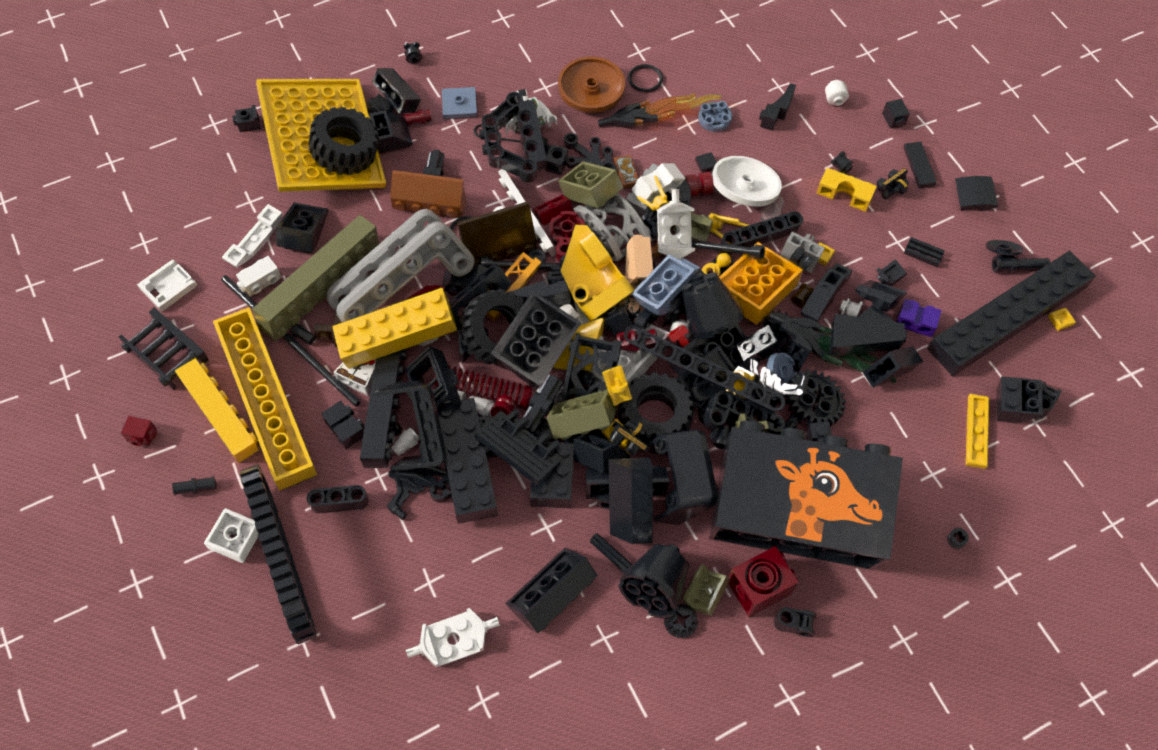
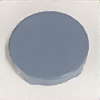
[698,101,732,132]

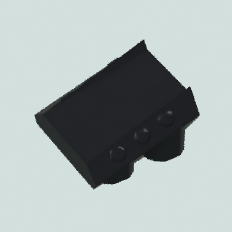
[855,280,907,312]

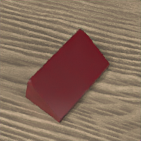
[532,195,573,225]

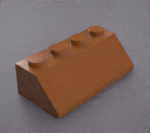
[390,170,466,218]

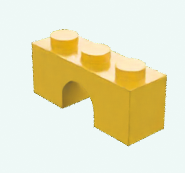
[816,168,876,212]

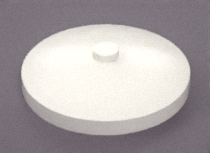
[712,156,782,206]

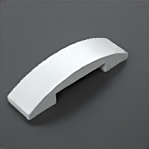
[222,204,283,268]

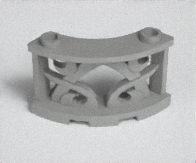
[574,193,652,261]

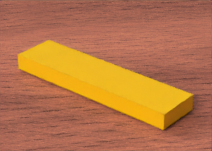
[965,394,989,469]

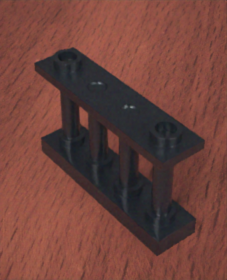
[118,307,209,390]

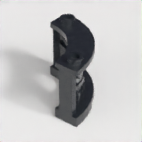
[558,333,622,402]

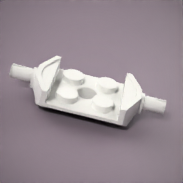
[657,189,695,259]
[406,608,500,668]

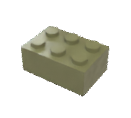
[558,161,623,208]
[547,390,617,440]

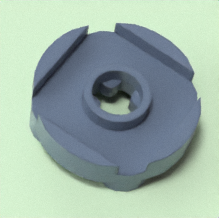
[767,353,797,386]

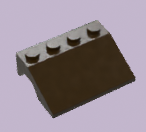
[457,201,537,266]

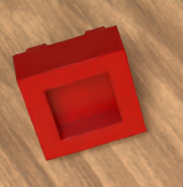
[666,324,689,347]

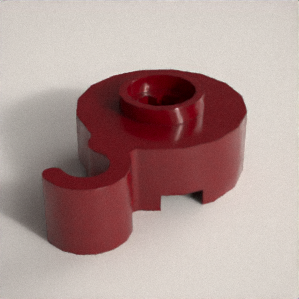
[549,211,585,262]

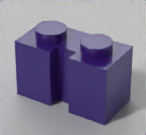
[896,299,941,337]

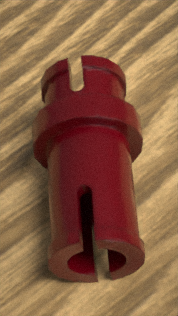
[404,109,432,125]

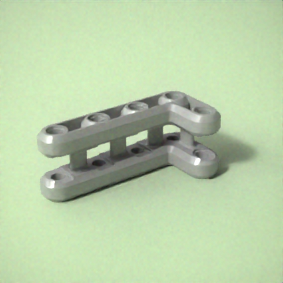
[326,209,474,323]

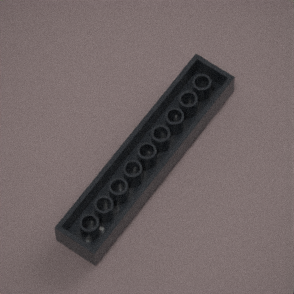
[927,250,1096,377]

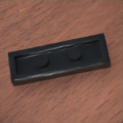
[903,141,937,188]

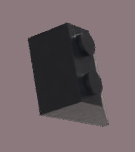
[276,202,328,253]

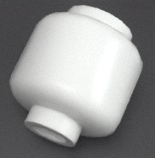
[825,80,849,106]

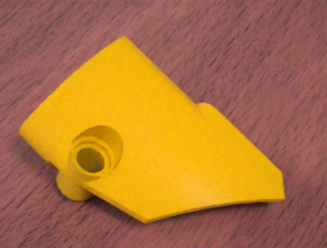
[561,225,634,322]

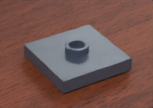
[442,87,477,119]

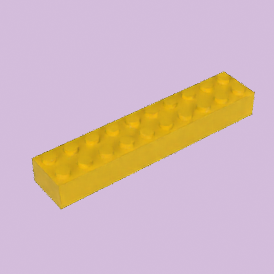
[213,307,317,491]

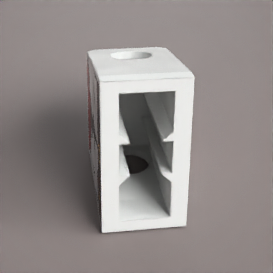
[334,359,376,396]

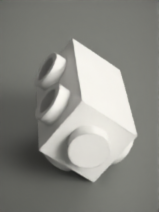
[236,256,282,297]

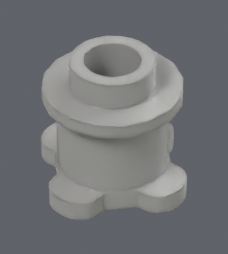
[839,298,863,317]

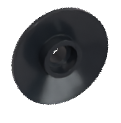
[986,240,1024,258]

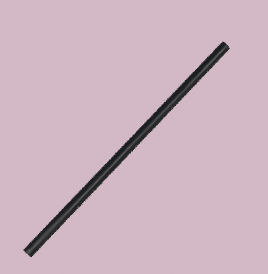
[221,275,361,407]

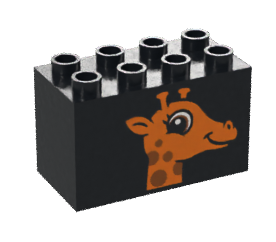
[709,421,903,570]

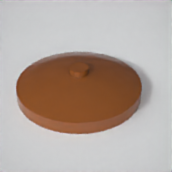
[558,56,625,113]

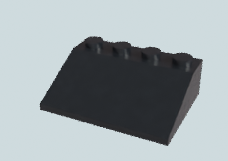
[491,291,582,390]
[666,325,761,376]

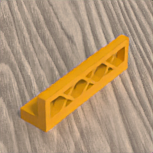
[486,252,541,322]

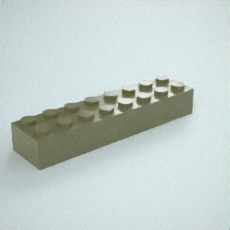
[252,215,379,341]

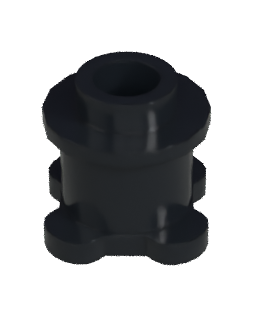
[404,42,422,64]
[830,151,853,174]

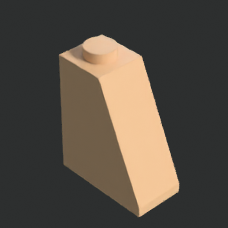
[625,235,653,290]

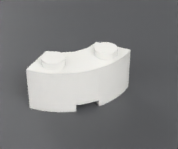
[632,163,686,205]

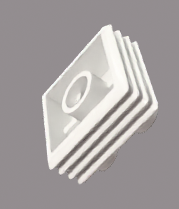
[204,508,259,563]

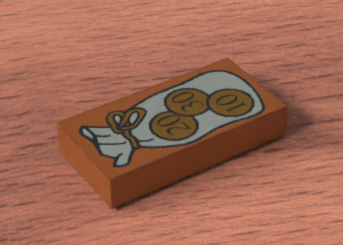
[614,155,638,189]

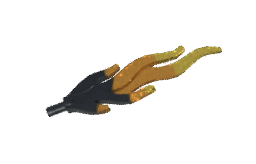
[598,93,722,127]

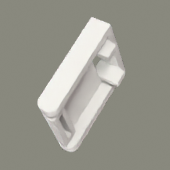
[137,260,197,312]

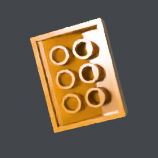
[719,242,803,325]

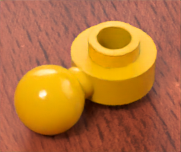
[702,253,731,276]

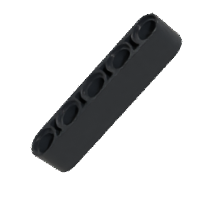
[720,211,803,254]

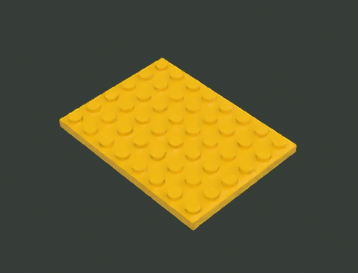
[256,79,386,192]

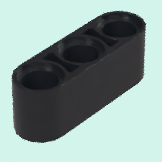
[306,485,369,513]

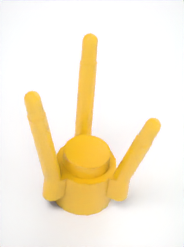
[637,175,669,211]
[709,213,749,245]

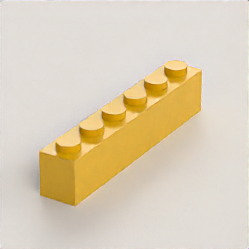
[175,358,259,463]

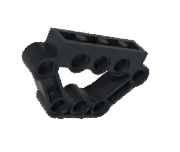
[479,92,547,183]

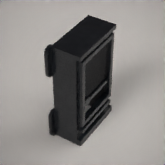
[404,346,462,410]

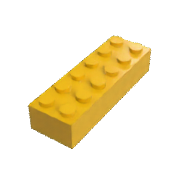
[332,288,457,369]

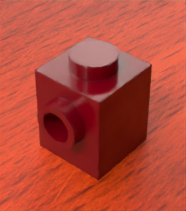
[121,416,157,446]

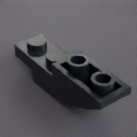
[800,263,853,322]

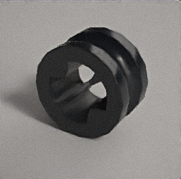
[947,528,969,549]

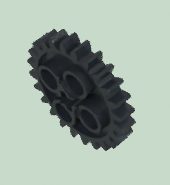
[786,369,847,426]

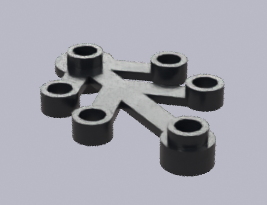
[564,133,617,171]

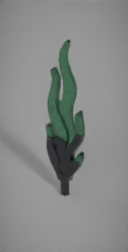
[768,312,897,383]

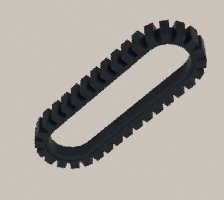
[240,464,317,645]

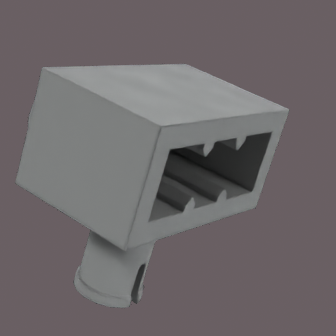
[780,232,825,273]

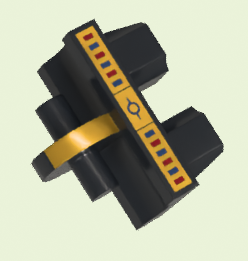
[877,168,909,199]
[609,420,648,456]

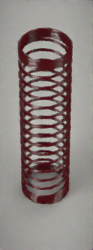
[434,364,533,410]

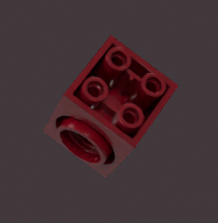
[728,546,798,618]

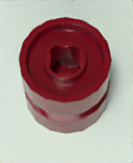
[684,171,714,198]

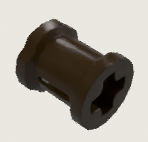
[791,283,814,308]

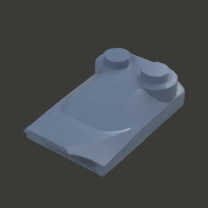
[631,254,700,315]

